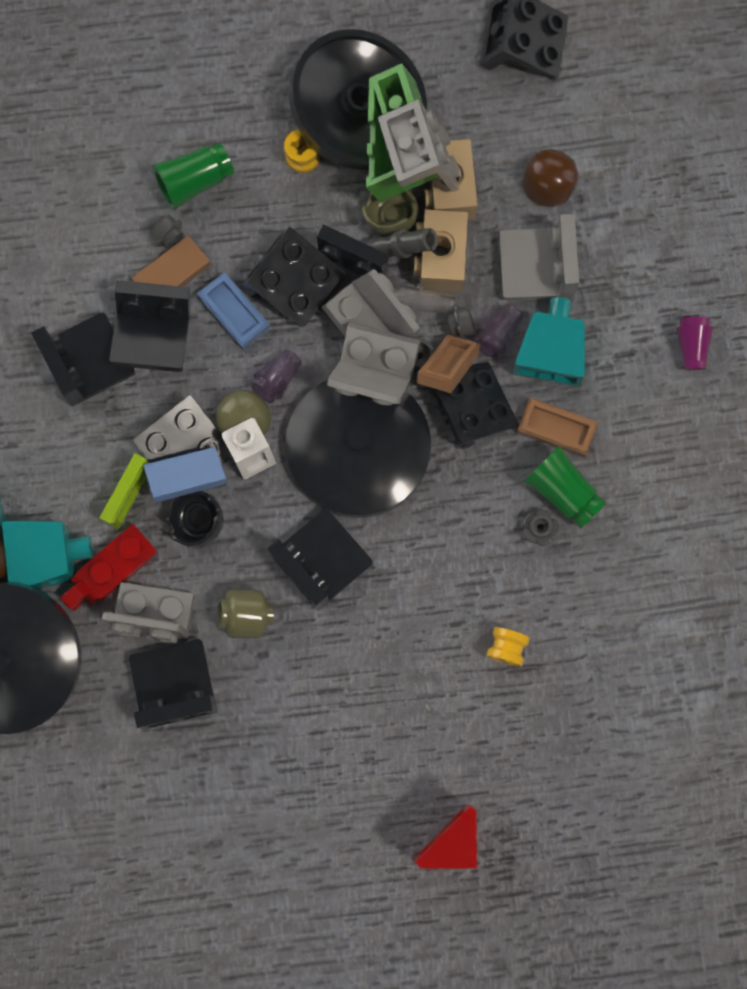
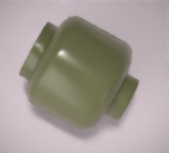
[217,590,274,638]

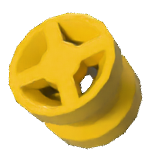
[284,129,320,173]
[486,627,530,667]

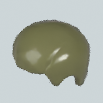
[362,191,418,237]
[215,390,271,435]

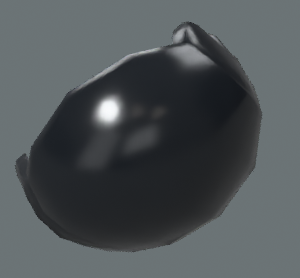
[166,491,224,547]

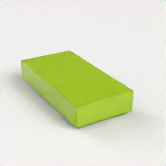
[99,453,150,530]

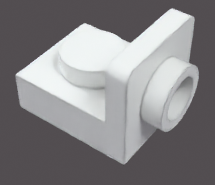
[222,418,277,480]

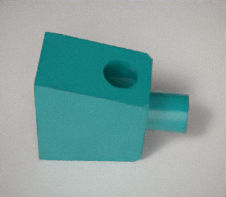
[512,297,585,387]
[2,521,94,590]

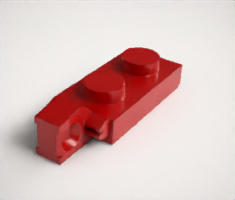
[61,524,159,612]

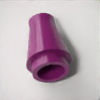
[677,316,713,370]

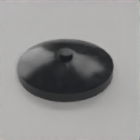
[289,29,427,170]
[285,380,431,518]
[0,582,81,734]

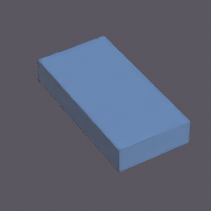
[197,272,270,350]
[144,447,226,503]

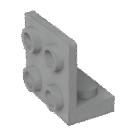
[378,100,461,192]
[499,214,579,300]
[322,269,420,336]
[327,322,421,405]
[102,582,196,644]

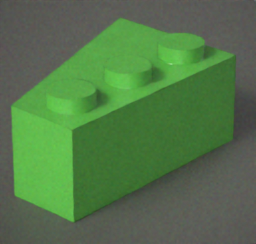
[366,63,440,202]

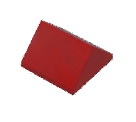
[413,804,477,869]

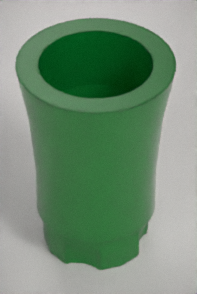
[152,143,234,211]
[523,445,606,528]

